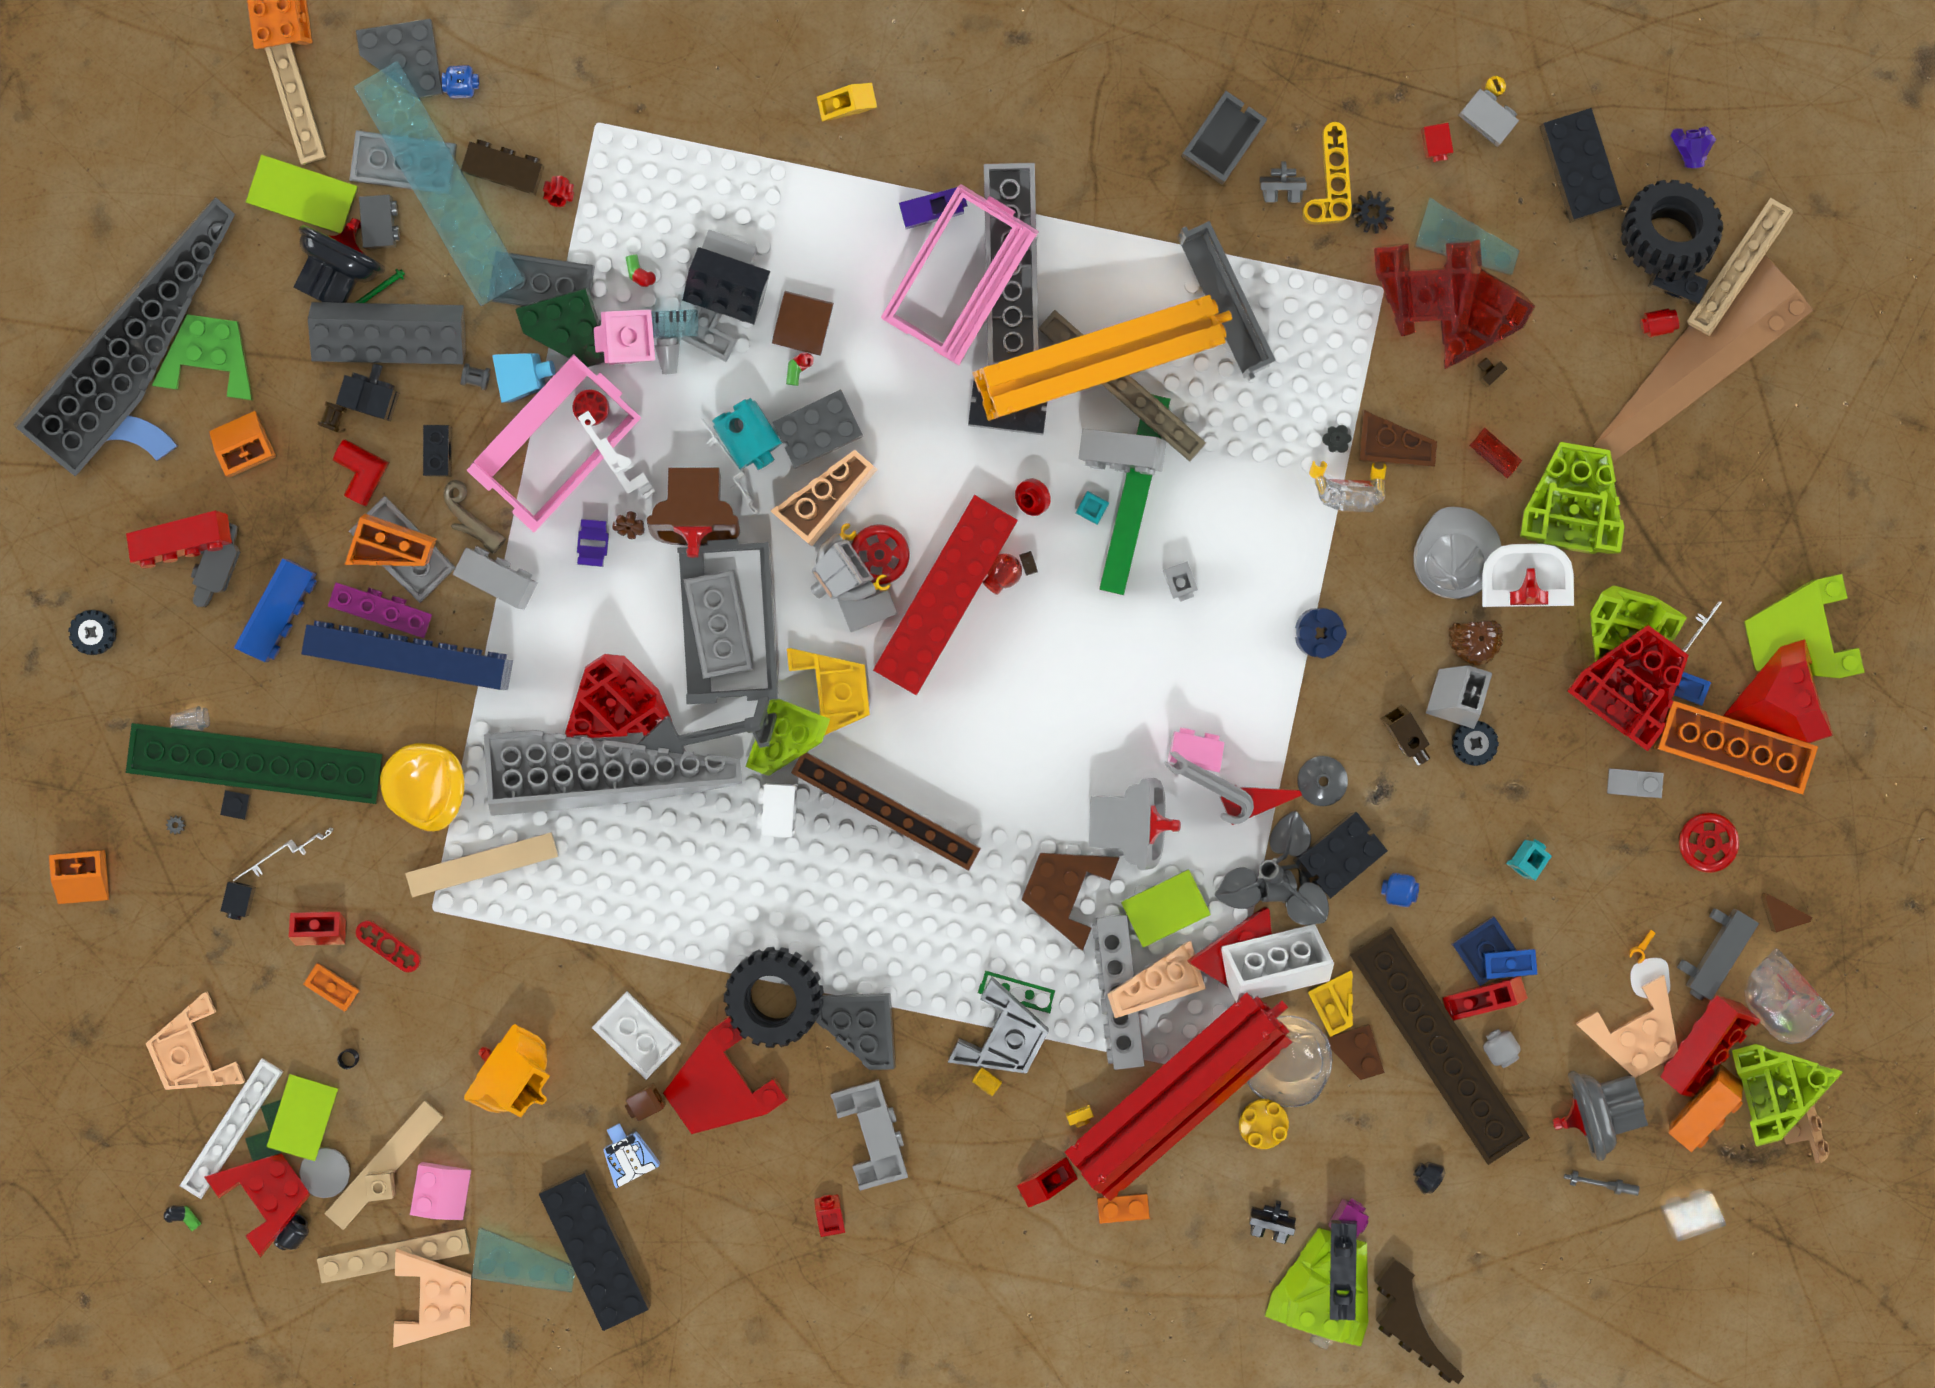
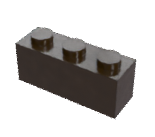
[461,139,544,196]

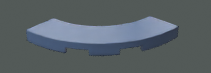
[107,416,178,461]

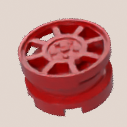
[572,389,609,426]

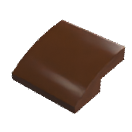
[772,291,834,356]

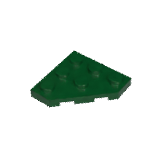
[515,287,605,367]

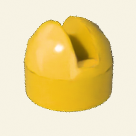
[1485,76,1506,97]

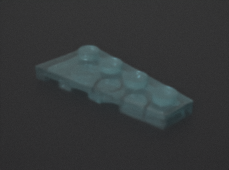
[1415,198,1519,275]
[472,1227,575,1292]

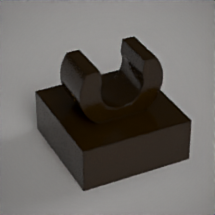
[1477,358,1508,387]

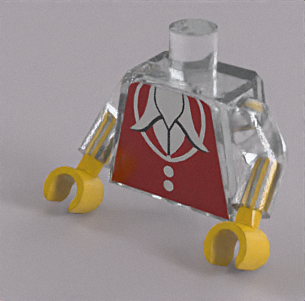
[1309,461,1387,512]

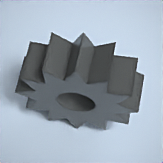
[166,815,186,835]

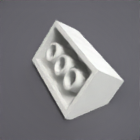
[1221,924,1334,1003]

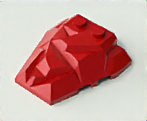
[1567,625,1689,751]

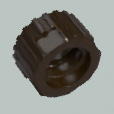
[1019,551,1038,576]

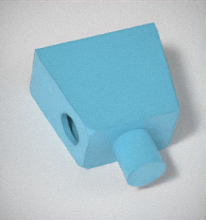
[492,353,556,403]

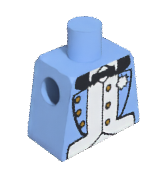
[603,1123,660,1188]

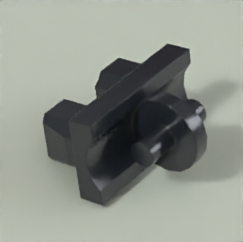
[1250,1200,1296,1244]

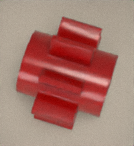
[543,176,574,207]

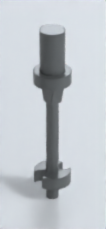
[1564,1170,1640,1196]

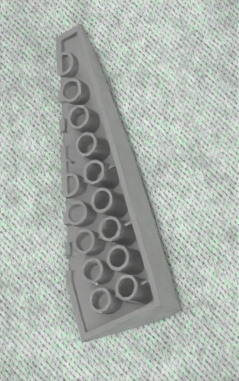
[484,730,742,816]

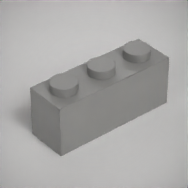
[452,546,538,610]

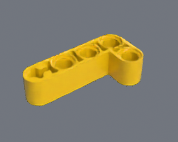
[1302,122,1352,225]

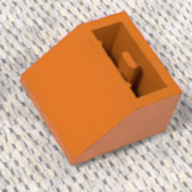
[209,411,276,477]
[49,850,109,904]

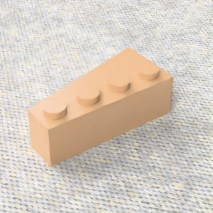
[770,450,878,546]

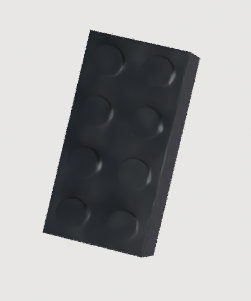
[1539,108,1622,222]

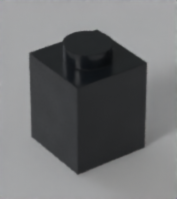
[220,881,256,920]

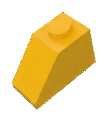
[817,83,877,121]

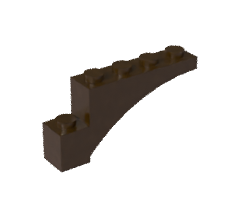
[1374,1257,1465,1384]

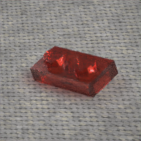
[1469,427,1522,479]

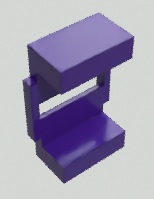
[577,519,609,567]

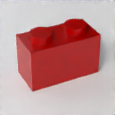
[289,912,346,946]

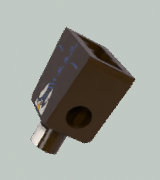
[1380,705,1430,765]

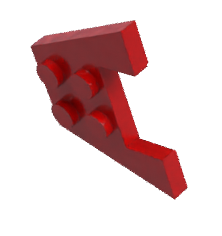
[204,1153,310,1258]

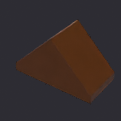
[1761,893,1812,933]

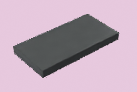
[488,251,595,306]

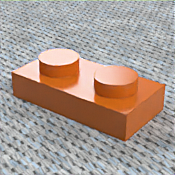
[303,963,360,1012]
[1097,1193,1150,1224]

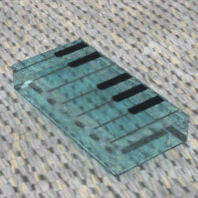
[651,309,698,338]

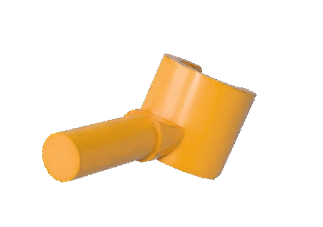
[1629,930,1656,964]

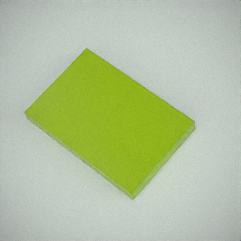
[1121,869,1211,947]
[266,1074,338,1161]

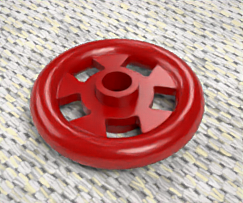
[851,524,910,585]
[1679,813,1739,873]

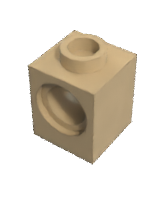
[364,1170,396,1202]

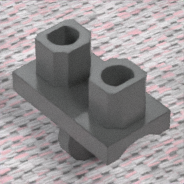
[1260,161,1307,203]

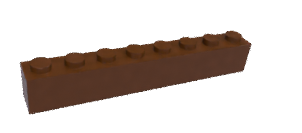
[791,752,981,871]

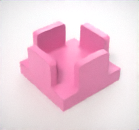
[594,310,655,365]

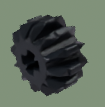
[1351,191,1394,234]

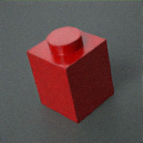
[1421,123,1454,163]

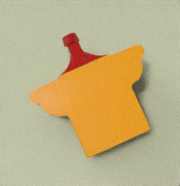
[464,1024,550,1118]

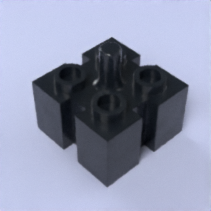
[336,363,400,422]

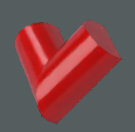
[333,439,390,507]

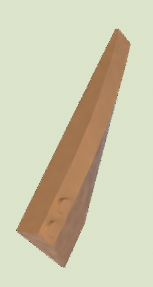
[1593,255,1814,463]

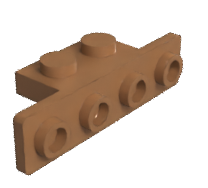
[1784,1103,1829,1164]

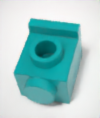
[1506,839,1552,881]

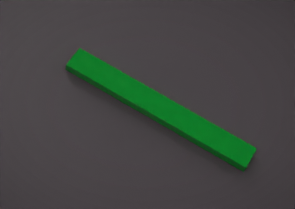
[1099,394,1171,596]

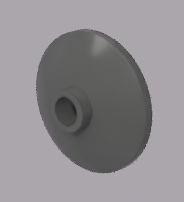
[1297,756,1348,806]

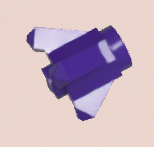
[1670,126,1716,168]

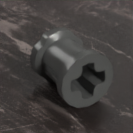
[460,363,491,391]

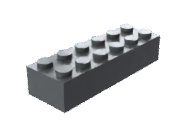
[308,302,466,364]

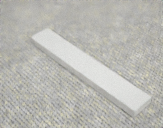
[180,1058,284,1199]

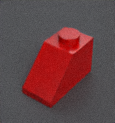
[1017,1157,1078,1208]

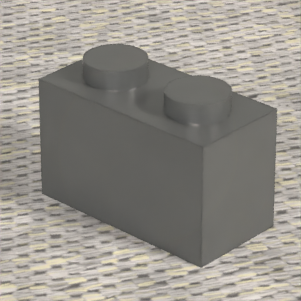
[359,195,400,250]

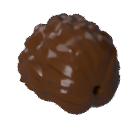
[1448,620,1503,666]

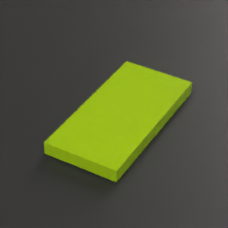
[246,154,358,234]

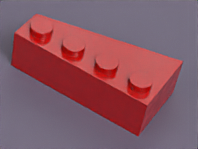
[1660,995,1761,1098]

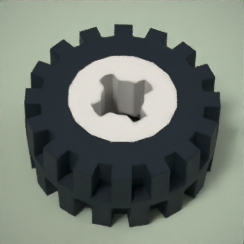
[68,610,117,655]

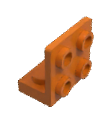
[247,0,312,49]

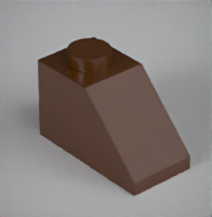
[625,1082,666,1122]

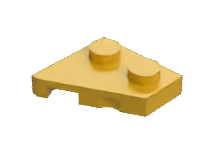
[1307,970,1353,1037]

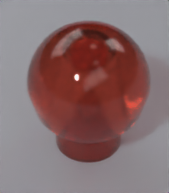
[983,553,1022,595]

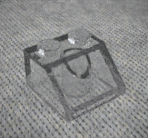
[1660,1189,1726,1242]

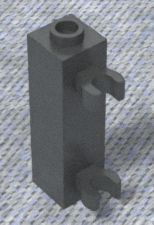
[1677,908,1759,1001]

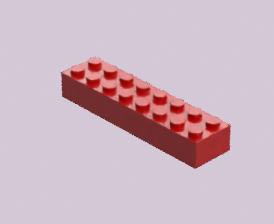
[873,495,1018,696]

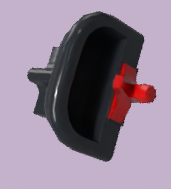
[293,218,385,303]

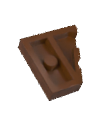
[1323,1024,1385,1080]

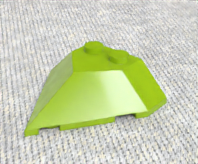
[1590,585,1687,662]
[1732,1044,1843,1147]

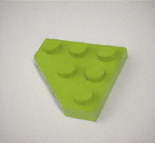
[745,698,830,776]

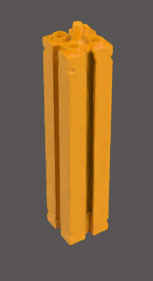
[972,295,1232,421]

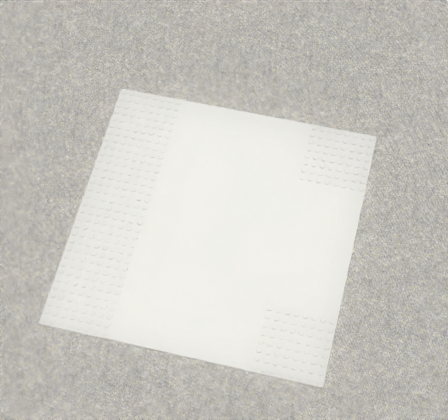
[432,123,1384,1064]

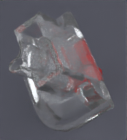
[1744,948,1835,1044]

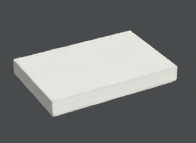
[592,991,681,1080]

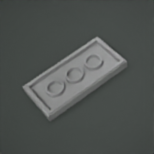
[349,130,457,195]
[349,496,456,603]
[683,570,753,679]

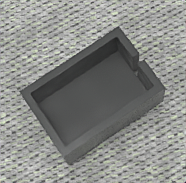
[1181,91,1267,185]
[772,389,864,469]

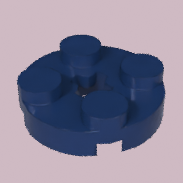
[1295,608,1347,659]

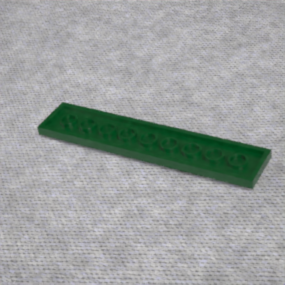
[126,723,383,804]

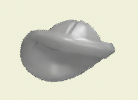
[1414,507,1501,599]

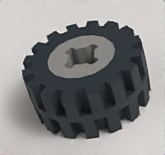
[1452,721,1499,766]

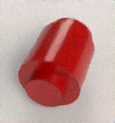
[1640,308,1679,338]

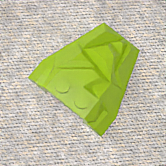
[1520,442,1624,554]
[1265,1227,1369,1346]

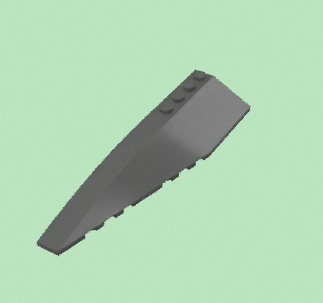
[14,197,235,476]

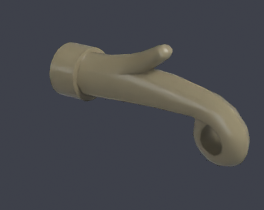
[444,480,506,554]

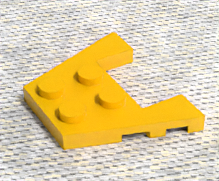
[787,648,870,735]

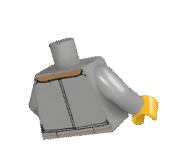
[811,523,891,601]

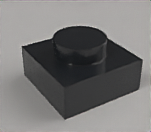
[220,790,251,820]

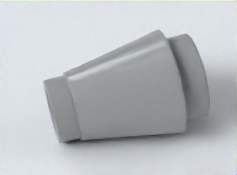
[654,337,680,374]

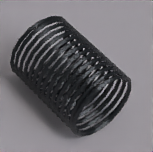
[337,1048,359,1070]

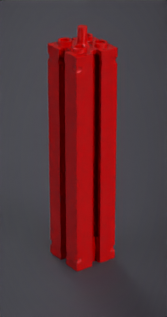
[1064,992,1292,1201]

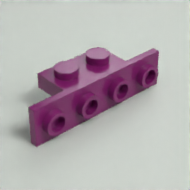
[328,582,432,638]

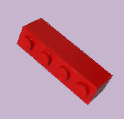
[126,510,232,569]

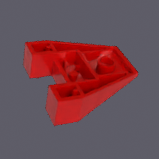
[663,1016,788,1134]

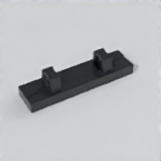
[1330,1220,1357,1320]

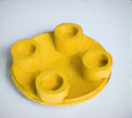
[1239,1099,1289,1149]

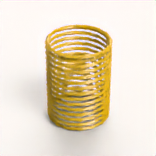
[972,1067,1002,1097]

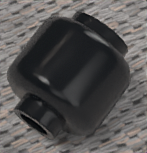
[274,1213,309,1250]

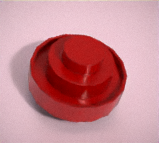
[1015,478,1051,516]

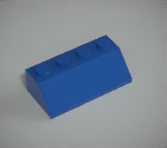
[234,558,317,662]

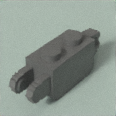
[191,523,241,607]

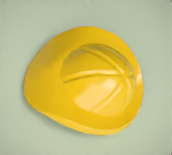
[380,743,464,832]

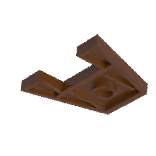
[1021,853,1120,951]

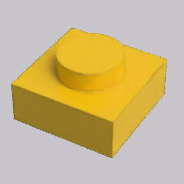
[1066,1105,1094,1127]

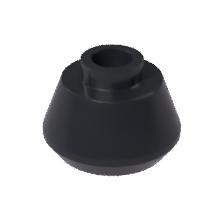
[1413,1162,1446,1195]

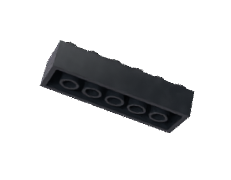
[539,1169,651,1331]

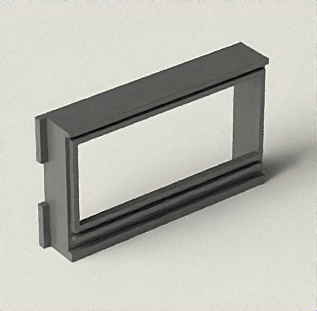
[1177,221,1276,381]
[677,539,779,705]

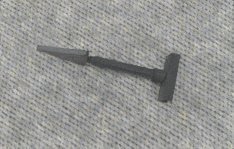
[637,696,777,754]

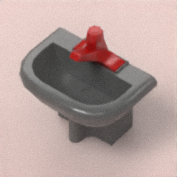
[1553,1071,1648,1161]

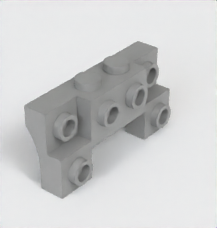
[831,1079,908,1191]

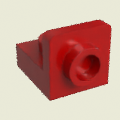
[814,1194,845,1237]

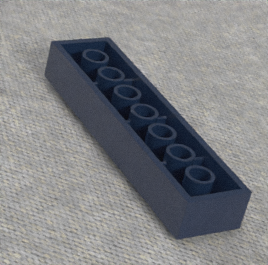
[301,621,513,690]

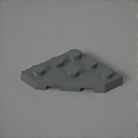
[356,19,443,99]
[816,993,896,1070]

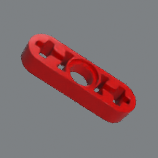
[356,920,421,972]

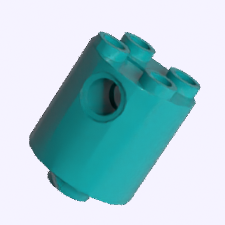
[712,398,782,470]

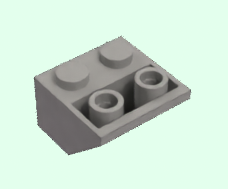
[1426,665,1492,729]

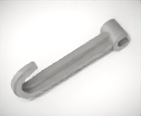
[1164,751,1254,824]

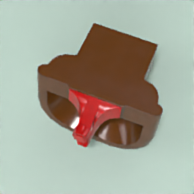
[647,467,740,558]

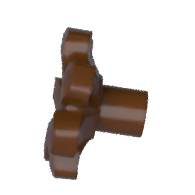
[612,511,645,540]

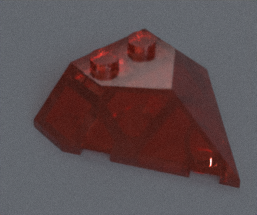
[1438,256,1535,369]

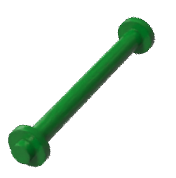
[354,269,405,303]

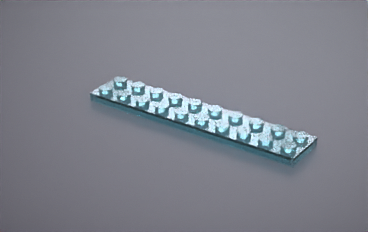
[354,61,525,306]

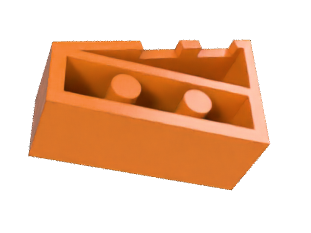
[345,514,437,566]
[1668,1064,1743,1153]

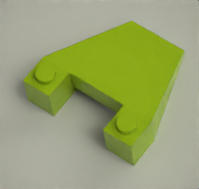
[1744,574,1865,678]

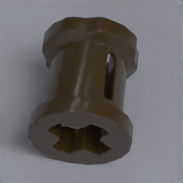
[317,401,347,432]

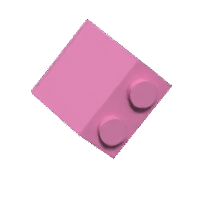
[1167,727,1224,773]
[410,1162,471,1220]

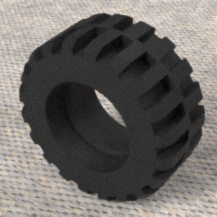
[1621,180,1723,280]
[723,947,824,1048]

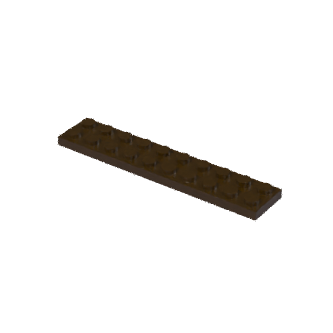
[1349,927,1530,1165]

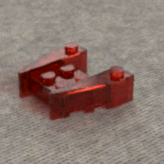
[1374,239,1482,336]

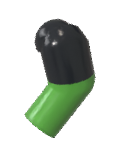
[163,1205,201,1232]

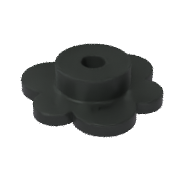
[1322,425,1352,453]

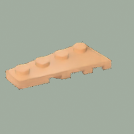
[1107,941,1206,1018]

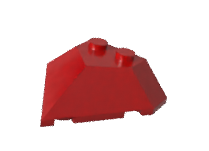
[1723,639,1833,743]
[565,654,672,738]

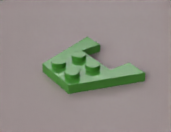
[152,314,253,401]

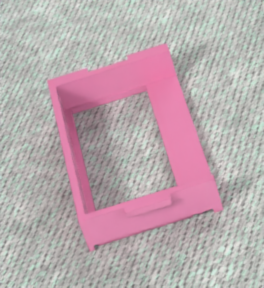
[881,184,1039,365]
[467,355,641,532]

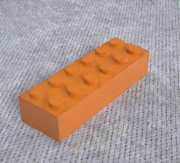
[1654,701,1818,795]

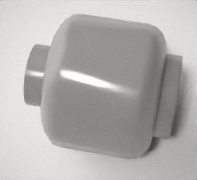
[1483,1029,1521,1068]

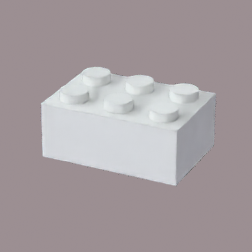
[757,782,798,838]

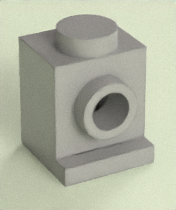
[1163,561,1198,602]

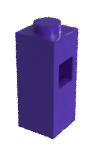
[899,187,968,229]

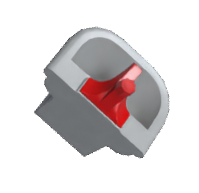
[1089,778,1181,871]

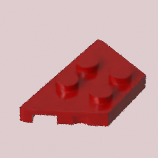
[1187,906,1272,988]

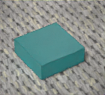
[1076,491,1109,525]

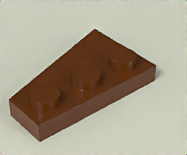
[1359,410,1437,467]

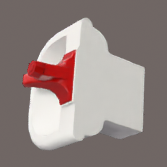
[1482,544,1574,607]

